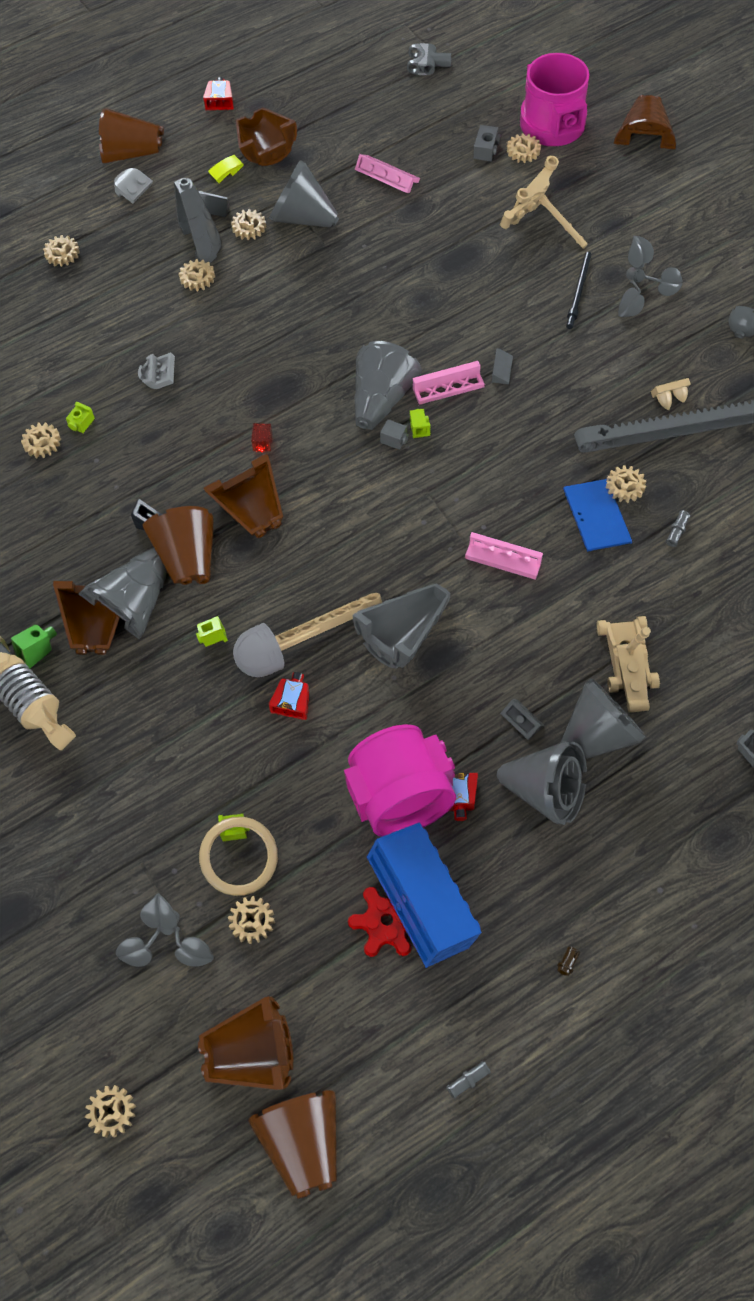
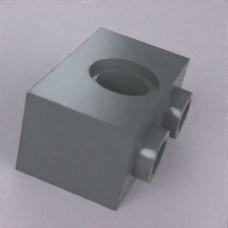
[473,125,501,161]

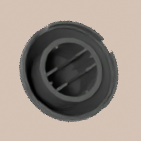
[269,160,339,228]
[561,678,647,759]
[497,741,587,825]

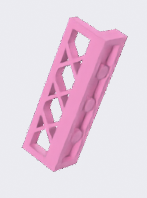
[355,154,420,193]
[413,361,484,405]
[465,532,543,580]

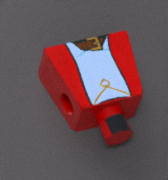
[203,77,234,110]
[269,672,309,720]
[449,773,478,821]

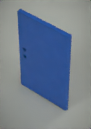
[563,479,632,551]

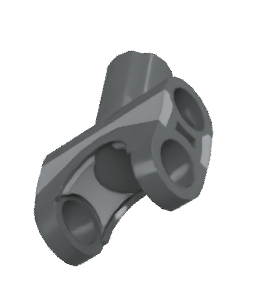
[407,43,451,75]

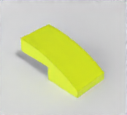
[208,155,244,183]

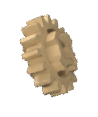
[507,133,541,163]
[231,209,266,240]
[43,235,80,267]
[179,259,215,291]
[21,423,61,458]
[606,465,646,503]
[228,896,275,944]
[85,1085,136,1138]

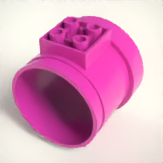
[520,53,589,146]
[344,724,456,837]

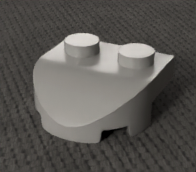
[114,168,153,204]
[138,353,175,389]

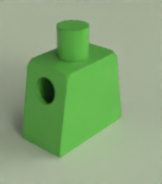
[11,625,57,669]

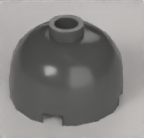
[728,306,754,339]

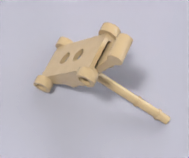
[500,156,588,249]
[597,616,660,713]

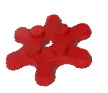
[348,887,411,957]

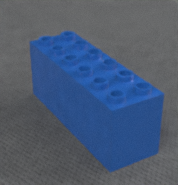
[367,822,482,968]

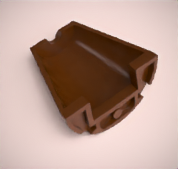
[613,95,676,149]
[236,107,297,166]
[99,108,164,163]
[203,453,283,538]
[143,506,214,585]
[53,581,120,655]
[198,996,293,1090]
[249,1090,337,1199]

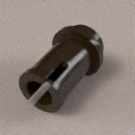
[557,947,580,976]

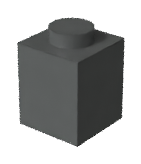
[380,419,409,450]

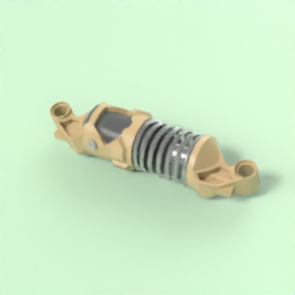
[0,636,76,750]

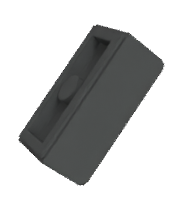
[199,191,230,217]
[492,348,513,384]
[500,699,544,740]

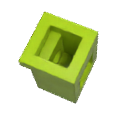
[66,402,95,433]
[410,409,430,438]
[196,616,228,647]
[218,814,250,841]

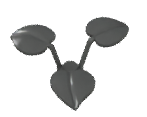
[618,236,683,317]
[116,893,215,967]

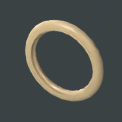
[199,817,278,896]

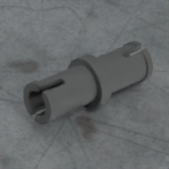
[666,510,691,547]
[446,1061,491,1099]

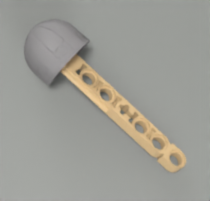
[233,593,382,677]

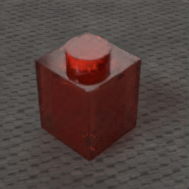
[251,423,273,452]

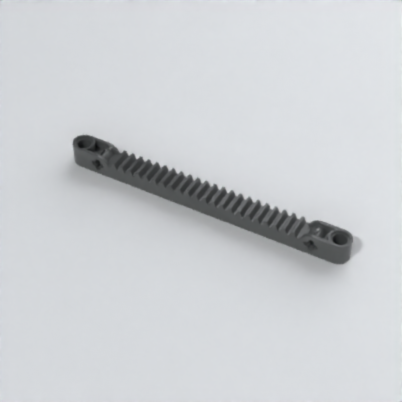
[574,400,754,453]

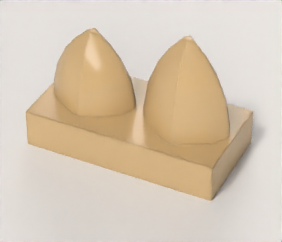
[651,378,691,410]

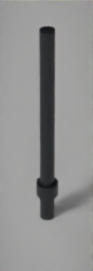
[566,252,592,329]

